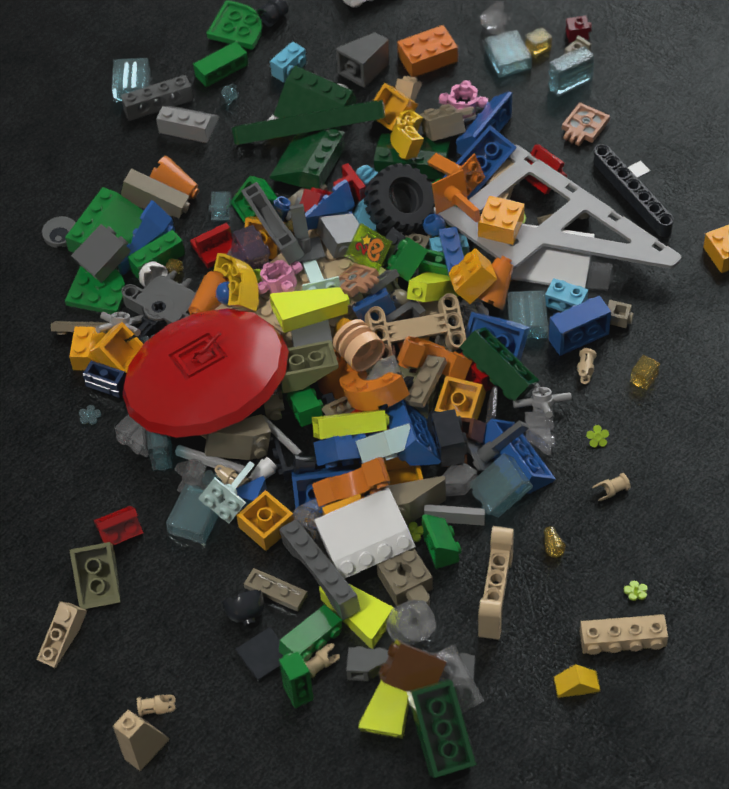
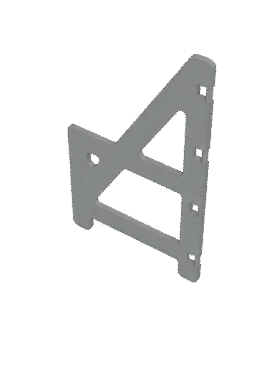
[434,145,681,269]

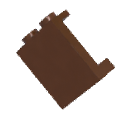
[379,639,447,691]

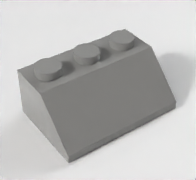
[156,106,219,143]

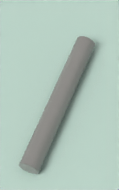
[263,415,303,456]

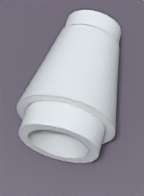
[248,457,277,481]

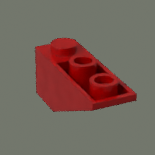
[300,187,332,212]

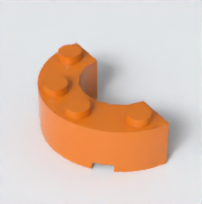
[397,336,472,380]
[339,364,410,411]
[312,457,391,507]

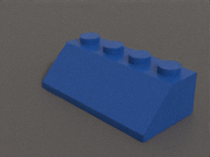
[456,92,512,155]
[443,125,517,200]
[385,399,441,466]
[481,419,556,494]
[292,464,370,516]

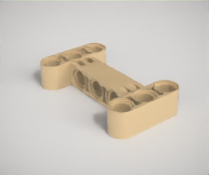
[365,293,466,364]
[478,526,514,640]

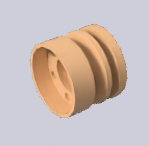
[333,319,385,371]

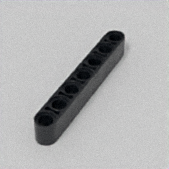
[593,144,674,237]

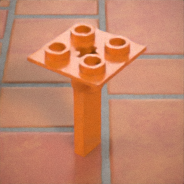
[427,153,485,196]
[432,169,481,222]

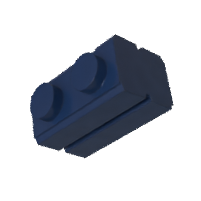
[83,361,126,398]

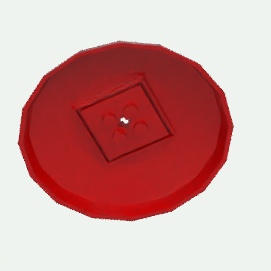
[123,308,289,438]

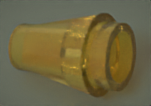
[543,527,565,557]

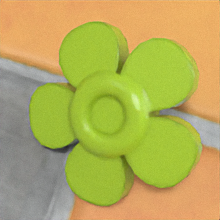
[586,425,609,447]
[408,522,423,542]
[624,581,647,600]

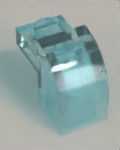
[209,192,231,220]

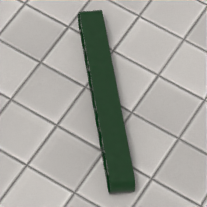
[231,100,386,145]

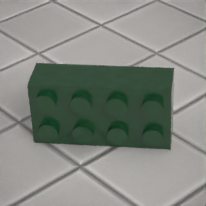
[460,327,540,401]
[406,679,476,777]

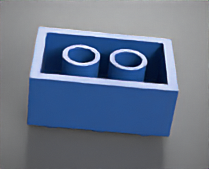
[549,296,611,356]

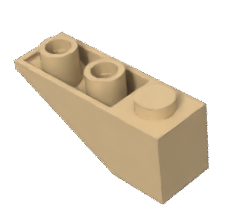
[37,602,87,668]

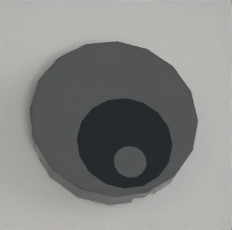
[42,216,75,248]

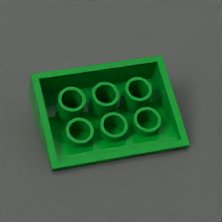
[65,187,143,253]

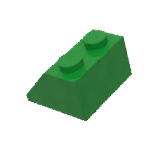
[230,176,277,223]
[387,237,428,282]
[422,514,461,569]

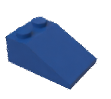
[465,312,530,361]

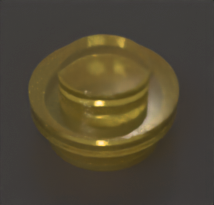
[166,259,184,273]

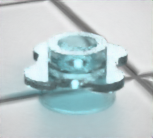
[222,84,239,104]

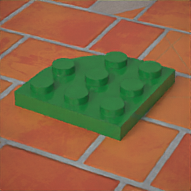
[207,0,262,49]
[65,266,125,314]

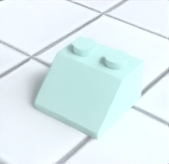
[356,424,410,463]

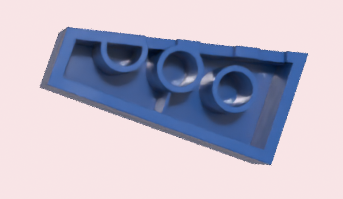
[314,432,385,468]

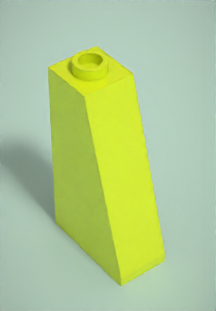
[407,272,459,302]
[270,287,350,333]
[312,410,389,439]
[319,584,394,649]
[359,680,409,738]

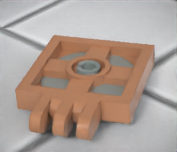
[562,103,610,146]
[339,263,380,297]

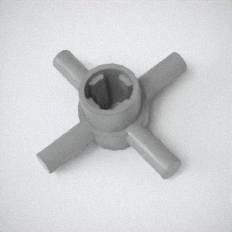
[96,312,143,336]
[513,383,571,418]

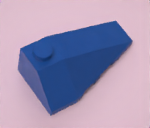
[305,179,355,230]
[118,200,175,275]

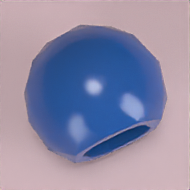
[423,213,446,237]
[215,282,230,305]

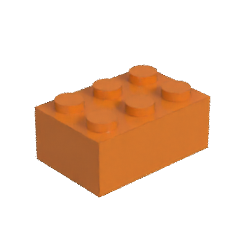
[397,25,458,77]

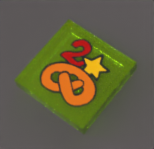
[345,223,392,272]

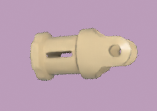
[577,348,597,384]
[215,465,250,488]
[592,473,630,501]
[305,643,340,679]
[137,695,175,717]

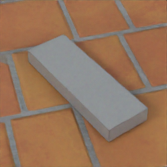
[424,505,485,525]

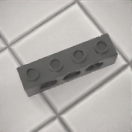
[121,75,193,121]

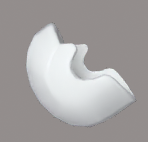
[139,262,168,287]

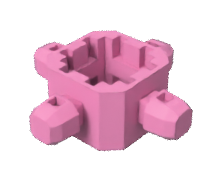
[439,80,488,114]
[258,260,303,295]

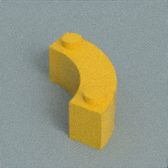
[390,109,424,159]
[214,253,259,312]

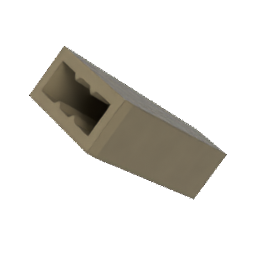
[121,169,190,218]

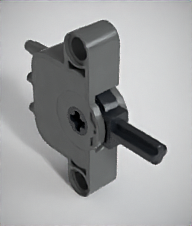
[122,270,198,341]

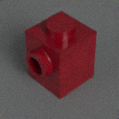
[566,16,592,42]

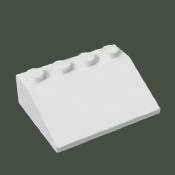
[512,224,595,288]
[314,487,415,578]

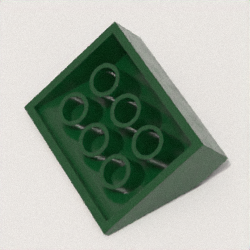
[273,66,357,130]
[270,128,345,189]
[374,133,451,179]

